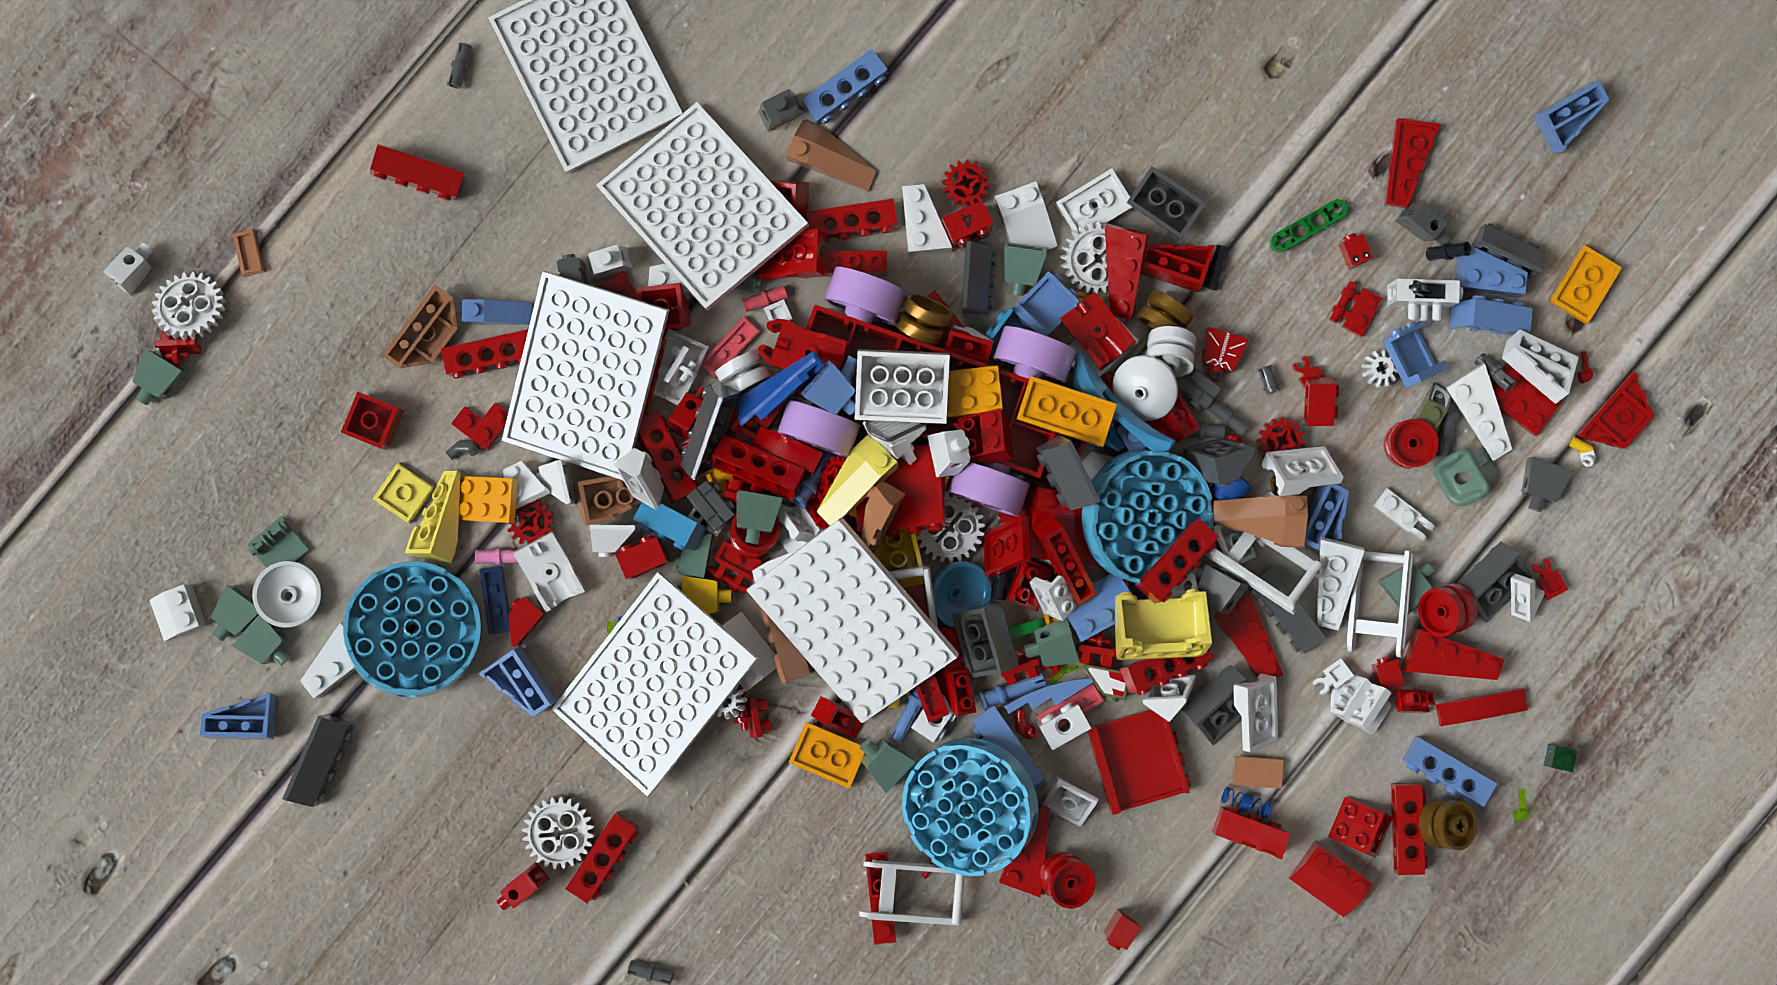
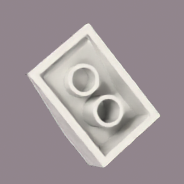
[994,181,1058,251]

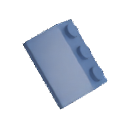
[1066,574,1130,642]

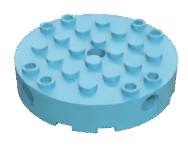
[1082,449,1214,583]
[343,562,481,698]
[902,738,1038,876]

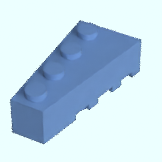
[972,706,1047,792]

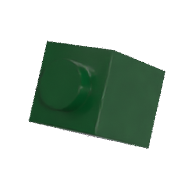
[1543,744,1578,773]

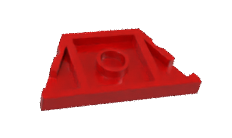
[1576,372,1654,449]

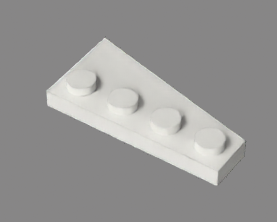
[1445,363,1512,461]
[1316,537,1365,630]

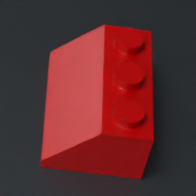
[1289,842,1373,917]

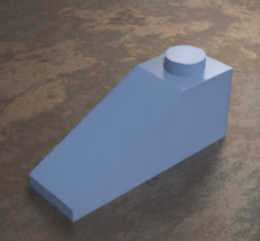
[462,299,533,325]

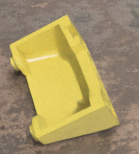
[1115,589,1212,660]

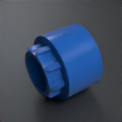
[1208,476,1253,500]

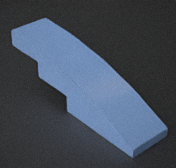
[1003,677,1093,714]

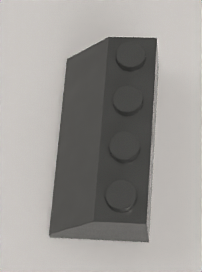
[681,381,740,480]
[282,713,354,807]

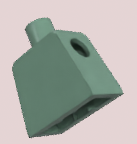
[1004,242,1047,296]
[133,349,188,405]
[737,491,782,544]
[1378,562,1435,614]
[211,585,259,641]
[232,615,290,666]
[1024,618,1079,667]
[860,738,915,793]

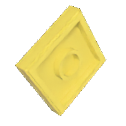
[373,463,435,524]

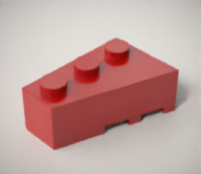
[1142,244,1215,293]
[1212,805,1291,860]

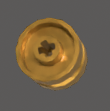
[1136,290,1194,330]
[896,293,952,344]
[1419,799,1477,850]

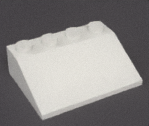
[855,349,950,424]

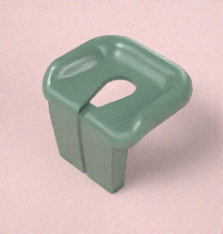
[1434,447,1499,506]

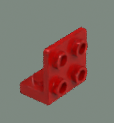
[1143,391,1201,444]
[1328,797,1392,858]

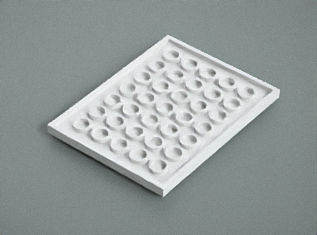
[488,0,683,174]
[596,102,809,311]
[502,271,669,480]
[746,517,959,723]
[552,572,759,796]

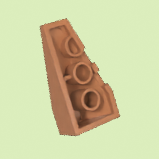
[786,120,876,192]
[573,476,664,526]
[861,481,905,554]
[1213,495,1308,548]
[760,607,813,684]

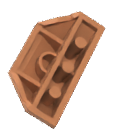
[382,284,458,369]

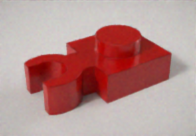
[1292,356,1326,388]
[1532,558,1568,600]

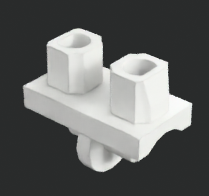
[658,346,697,389]

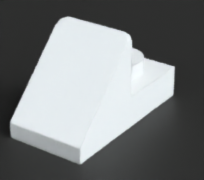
[1511,574,1545,622]

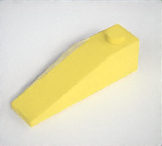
[817,435,899,525]
[405,471,460,563]

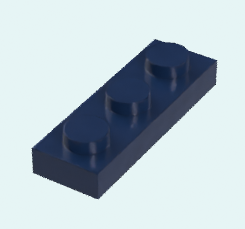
[479,566,510,635]

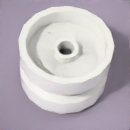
[1146,326,1197,377]
[715,349,772,395]

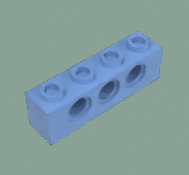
[801,49,888,125]
[1402,737,1497,807]

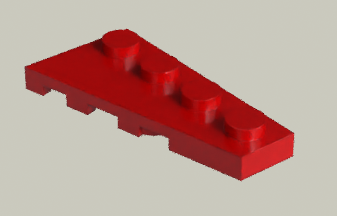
[1384,118,1441,208]
[1104,224,1149,320]
[1214,593,1283,678]
[999,804,1050,898]

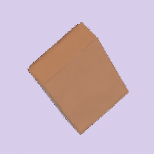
[232,229,265,277]

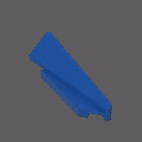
[737,352,825,426]

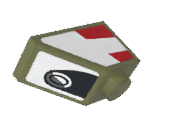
[1413,383,1452,430]
[1083,664,1127,702]

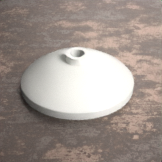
[1113,355,1178,421]
[252,561,321,628]

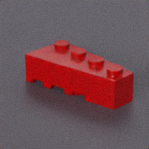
[370,144,464,201]
[1400,629,1505,680]

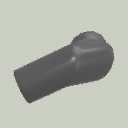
[446,440,479,460]

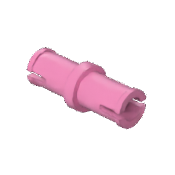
[475,548,518,565]

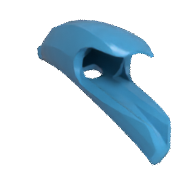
[1073,353,1176,453]

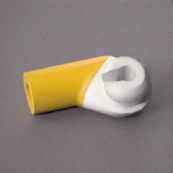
[1569,436,1596,467]

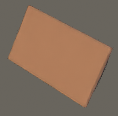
[1233,756,1284,789]

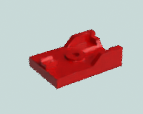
[758,228,827,281]
[1060,292,1136,371]
[769,322,848,379]

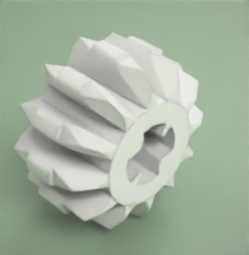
[1361,350,1398,388]
[717,684,747,719]

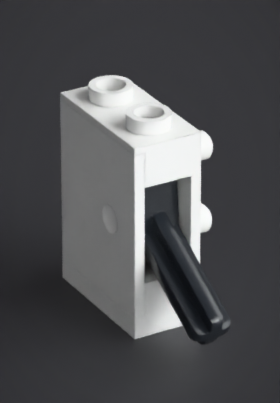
[1387,279,1463,321]

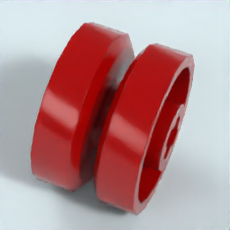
[1383,418,1439,469]
[729,513,780,559]
[1418,583,1477,637]
[1039,852,1096,909]

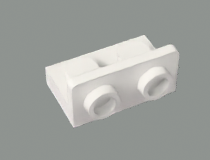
[1030,575,1076,621]

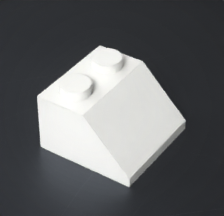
[614,448,664,510]
[150,584,207,641]

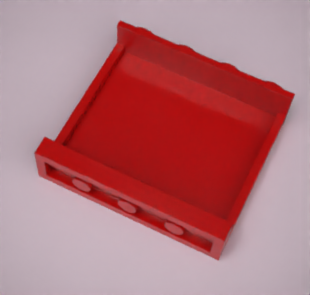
[856,445,950,537]
[1087,709,1192,815]

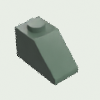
[675,533,714,578]

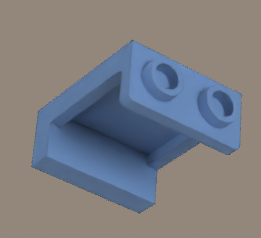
[1012,271,1080,336]
[1383,321,1448,388]

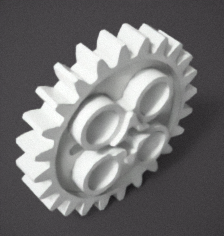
[1061,222,1109,294]
[152,272,226,341]
[916,492,985,563]
[522,796,595,869]

